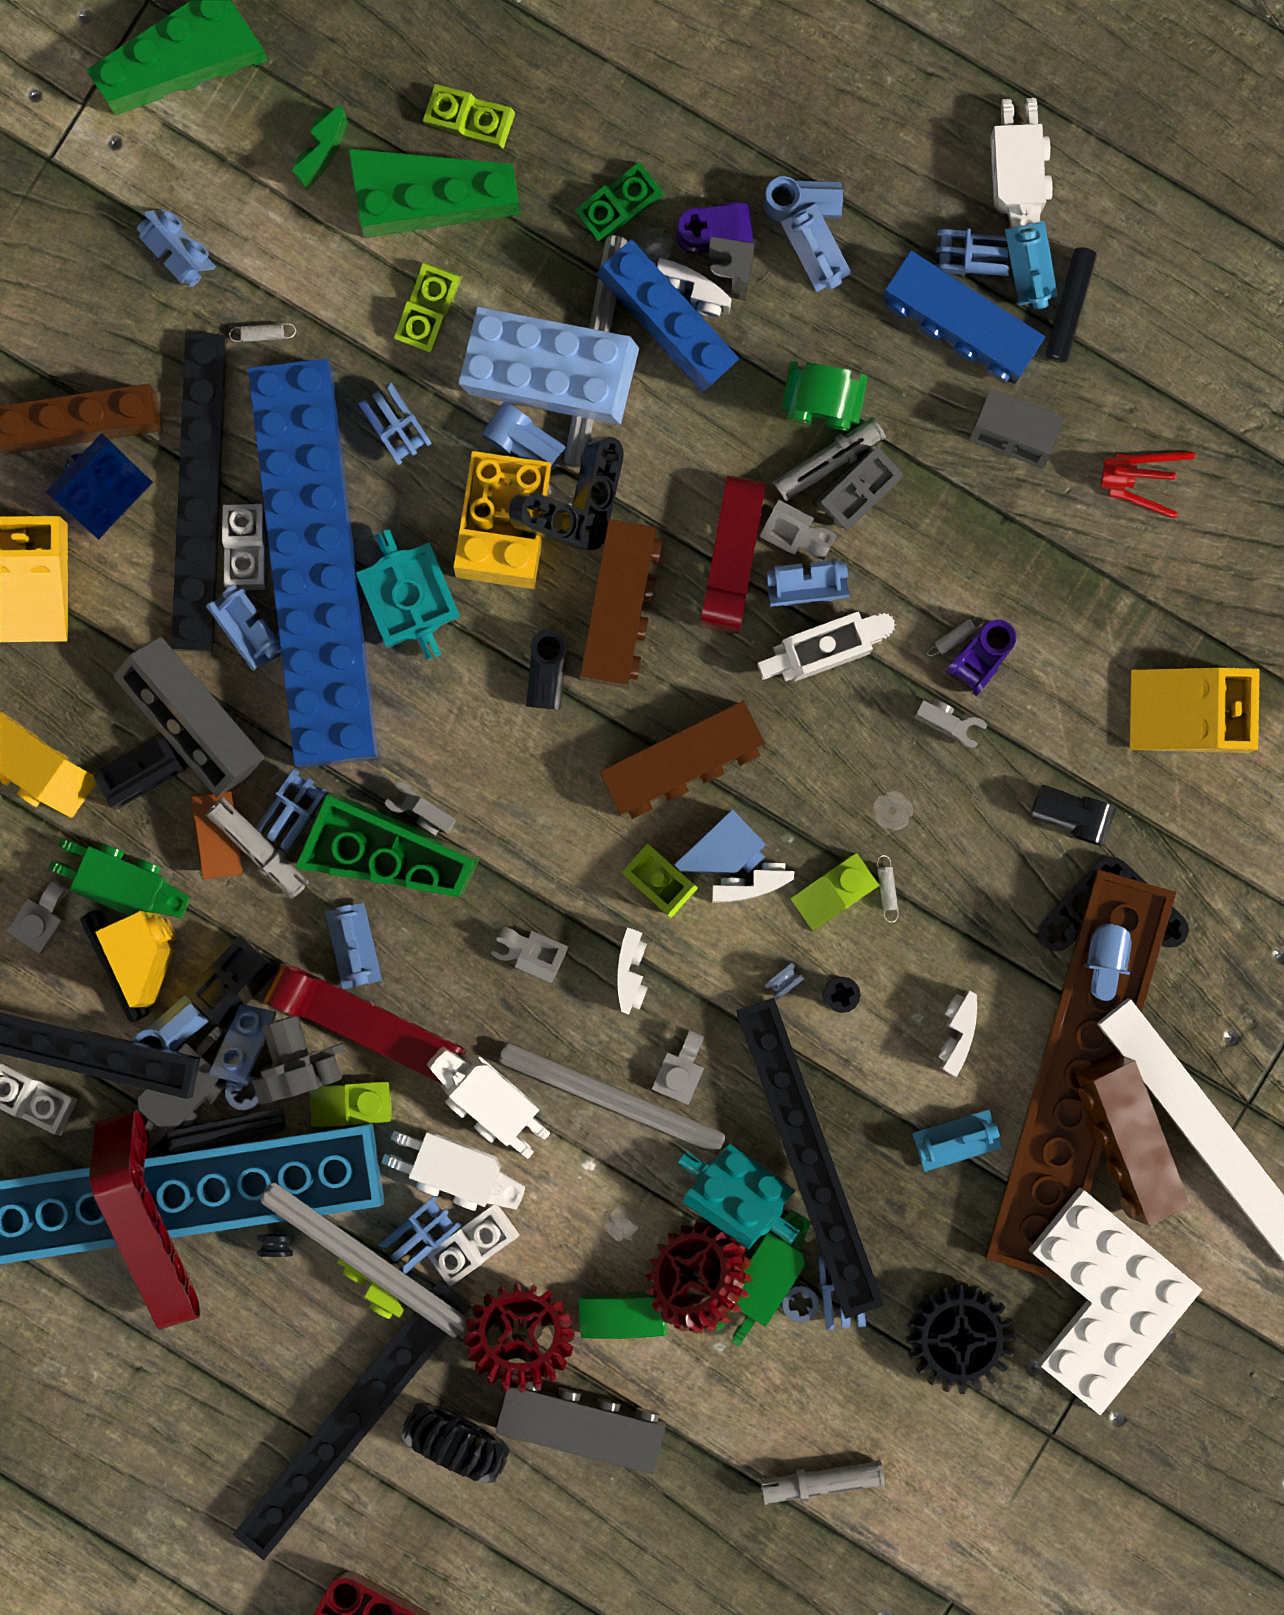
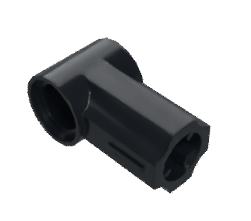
[526,630,568,710]
[1030,784,1117,846]

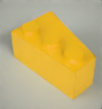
[0,711,97,818]

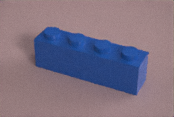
[596,239,739,393]
[882,251,1046,384]

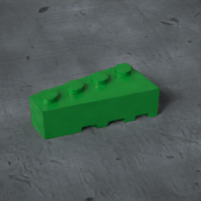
[86,0,268,115]
[349,149,521,238]
[295,792,480,897]

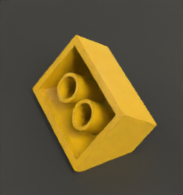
[95,911,178,1007]

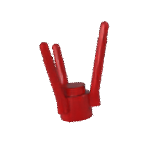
[1101,452,1196,518]

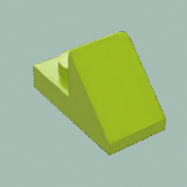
[621,843,698,918]
[790,853,880,931]
[309,1081,392,1127]

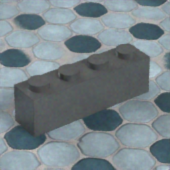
[113,637,265,798]
[495,1382,666,1475]

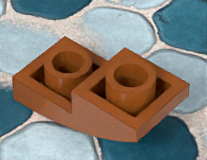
[190,789,242,880]

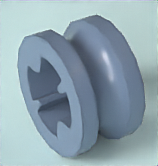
[764,963,804,1000]
[225,1074,259,1110]
[782,1284,819,1322]

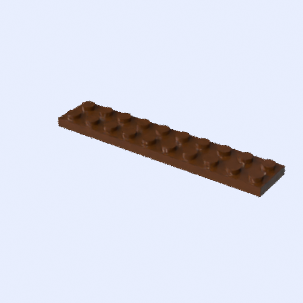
[985,869,1176,1281]

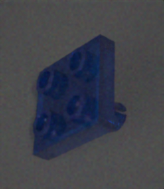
[46,433,153,540]

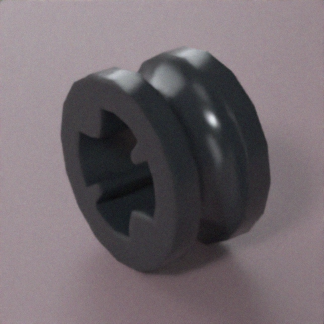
[257,1234,294,1257]

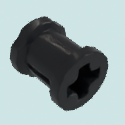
[822,977,861,1013]

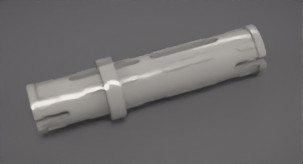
[772,417,886,502]
[205,797,309,899]
[760,1460,885,1505]

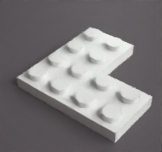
[1029,1187,1202,1415]

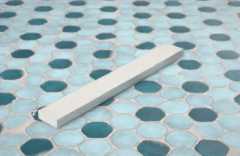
[1096,998,1284,1263]

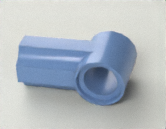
[762,176,843,221]
[481,402,566,472]
[133,995,210,1051]

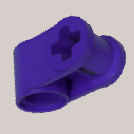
[676,203,754,254]
[945,619,1017,696]

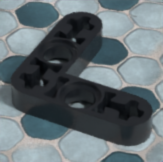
[509,437,624,550]
[1037,856,1189,952]

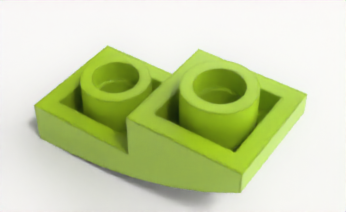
[423,84,515,150]
[394,262,462,353]
[337,1258,406,1319]

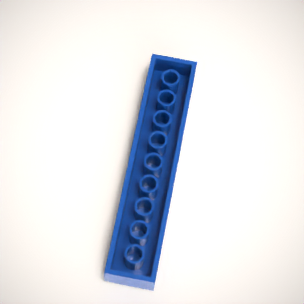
[248,358,379,769]

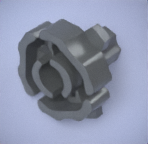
[252,1016,345,1104]

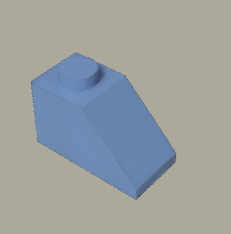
[674,810,766,874]

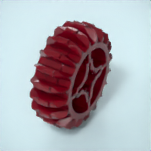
[645,1222,753,1334]
[464,1282,575,1394]

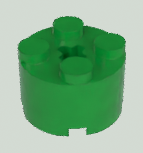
[781,361,869,432]

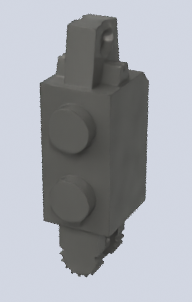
[138,1026,226,1153]

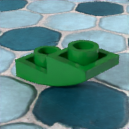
[292,105,348,191]
[575,162,666,242]
[578,1292,668,1339]

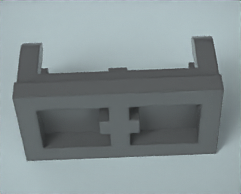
[708,237,755,301]
[969,388,1065,469]
[812,446,905,531]

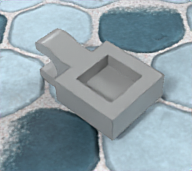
[760,500,837,560]
[913,698,987,749]
[385,782,457,836]
[6,881,70,954]
[491,927,568,983]
[652,1030,704,1105]

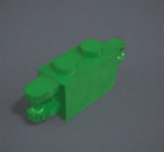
[48,838,191,919]
[715,1209,811,1347]

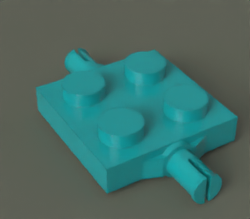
[356,529,461,661]
[678,1144,800,1250]

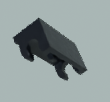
[92,732,186,810]
[185,935,279,1027]

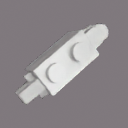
[990,98,1052,228]
[757,611,896,682]
[427,1047,550,1159]
[381,1130,526,1211]

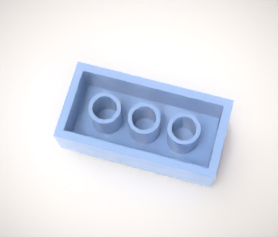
[458,307,639,425]

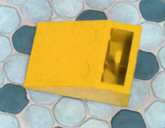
[454,451,551,589]
[0,516,68,643]
[1129,668,1260,753]

